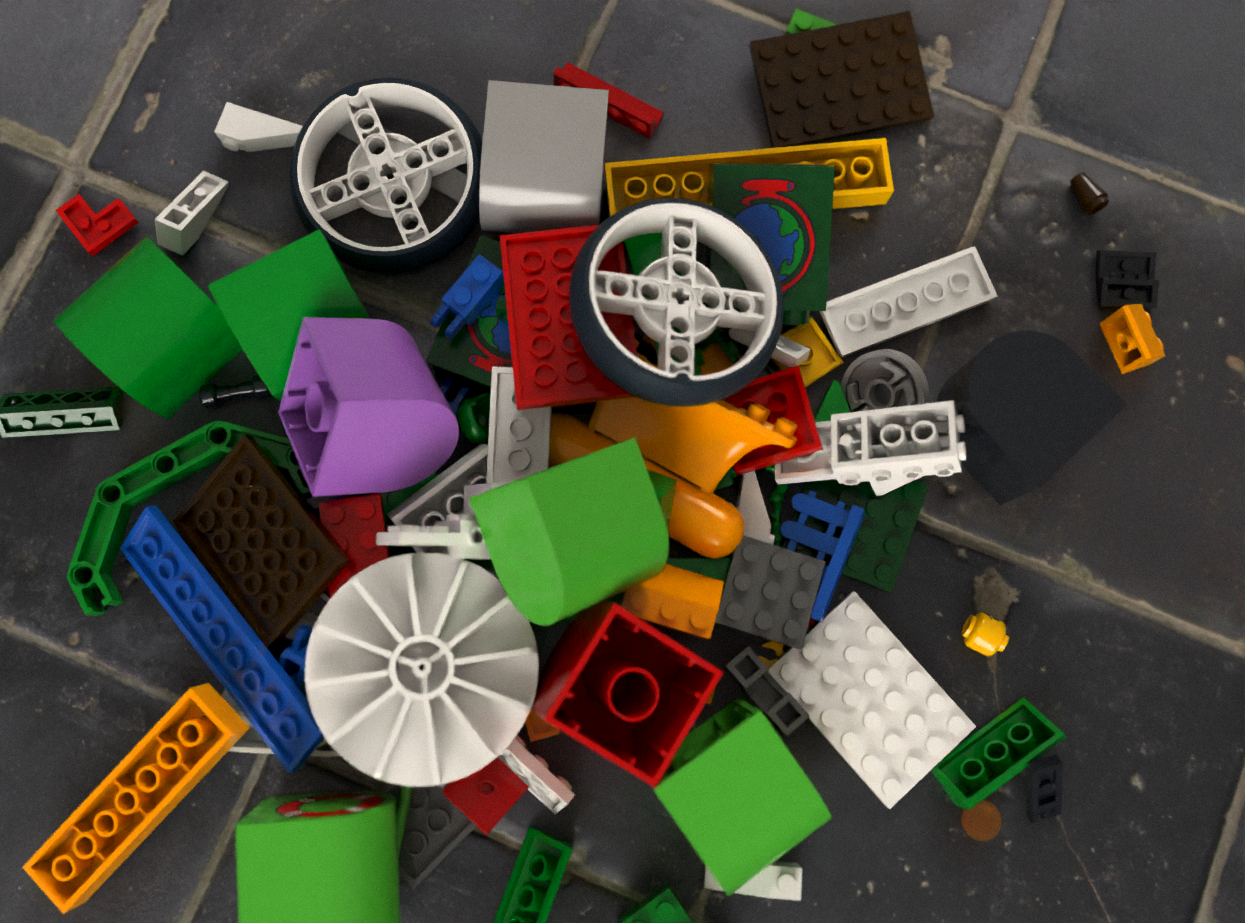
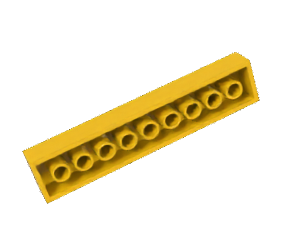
[605,138,894,217]

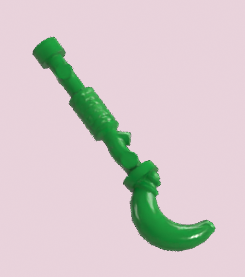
[765,464,789,547]

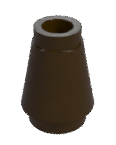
[1070,172,1109,215]

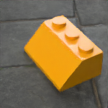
[621,564,724,640]

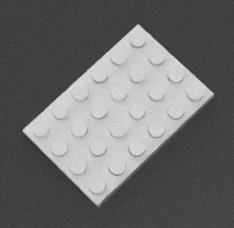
[768,591,976,809]

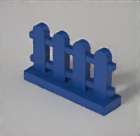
[780,490,865,623]

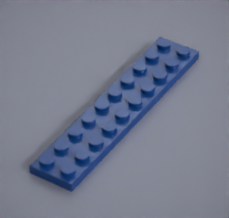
[120,505,324,774]

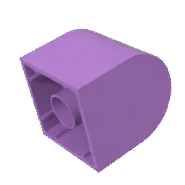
[278,317,459,496]

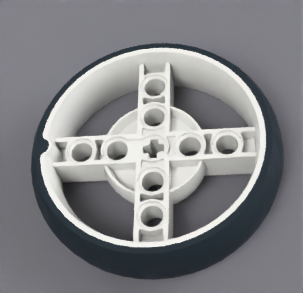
[289,77,483,273]
[569,198,784,407]

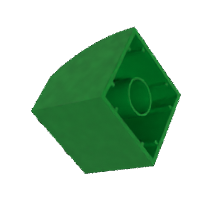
[208,229,371,402]

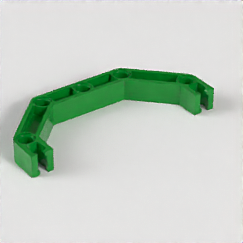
[67,420,314,617]

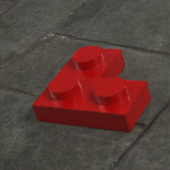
[55,194,139,256]

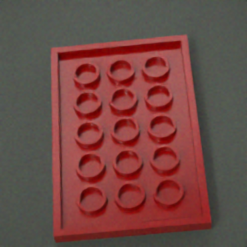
[500,225,637,410]

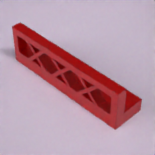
[553,62,664,139]

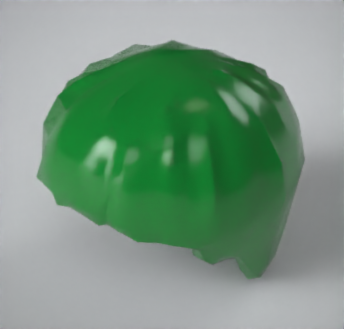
[457,393,491,445]

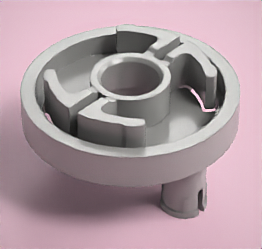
[841,349,929,412]

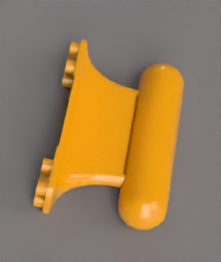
[549,339,798,559]

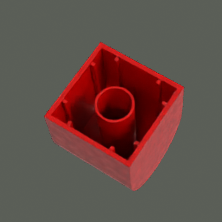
[531,600,723,788]

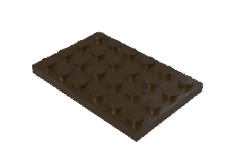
[749,11,934,148]
[173,434,350,650]

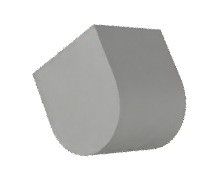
[479,80,609,234]

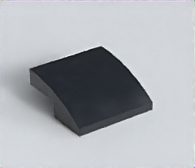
[1096,250,1159,309]

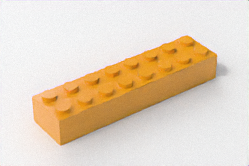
[22,683,250,914]

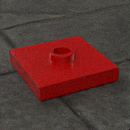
[442,757,529,835]

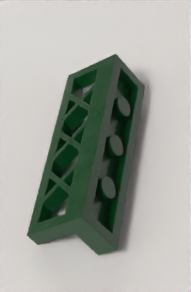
[0,386,123,438]

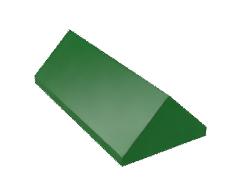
[931,697,1066,810]
[493,827,574,923]

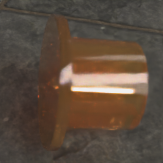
[961,800,1002,841]

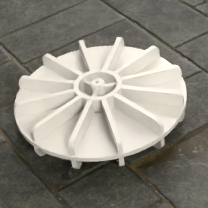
[305,552,539,787]

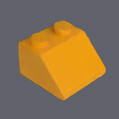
[1099,304,1165,374]

